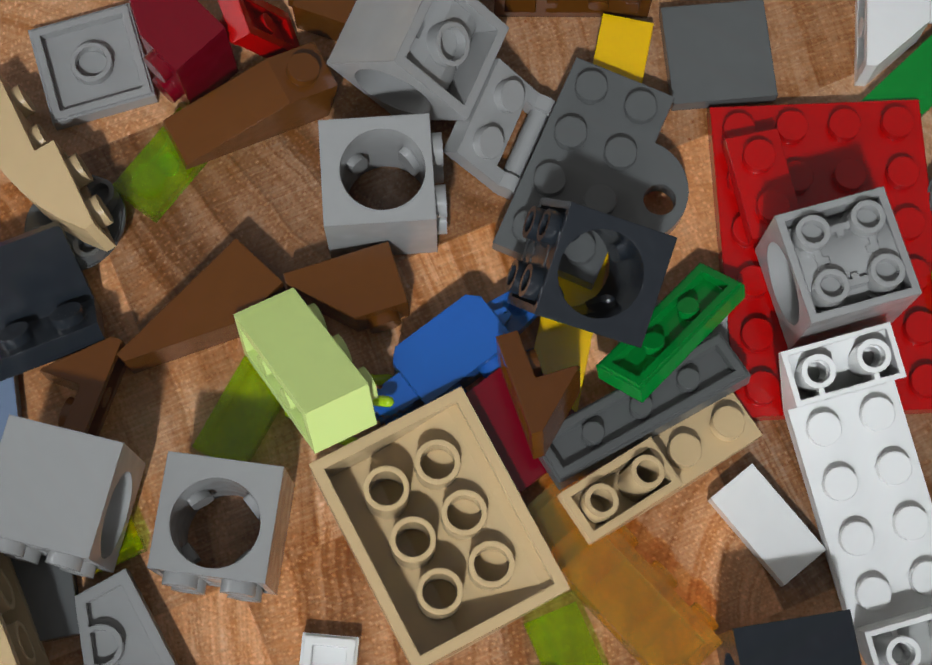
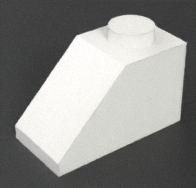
[854,0,932,86]

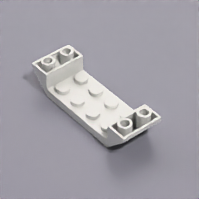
[778,322,932,665]

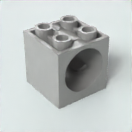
[326,0,509,120]
[318,113,447,259]
[755,186,922,350]
[0,414,146,578]
[147,451,295,603]

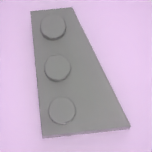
[74,568,178,665]

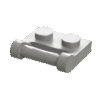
[443,58,556,200]

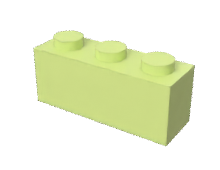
[233,287,378,454]

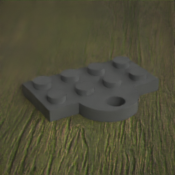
[492,57,689,290]

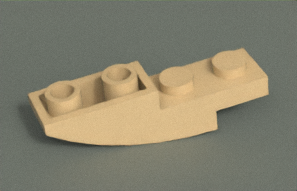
[0,75,116,252]
[557,393,763,545]

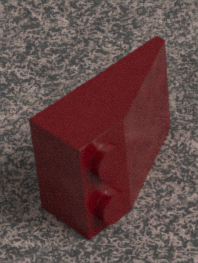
[129,0,239,106]

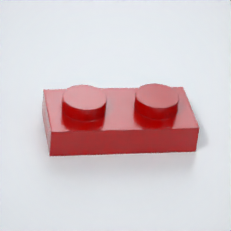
[218,0,300,58]
[722,128,800,246]

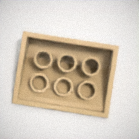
[309,386,571,665]

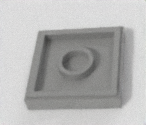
[28,3,158,131]

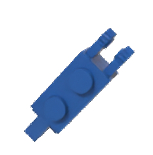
[373,292,538,425]

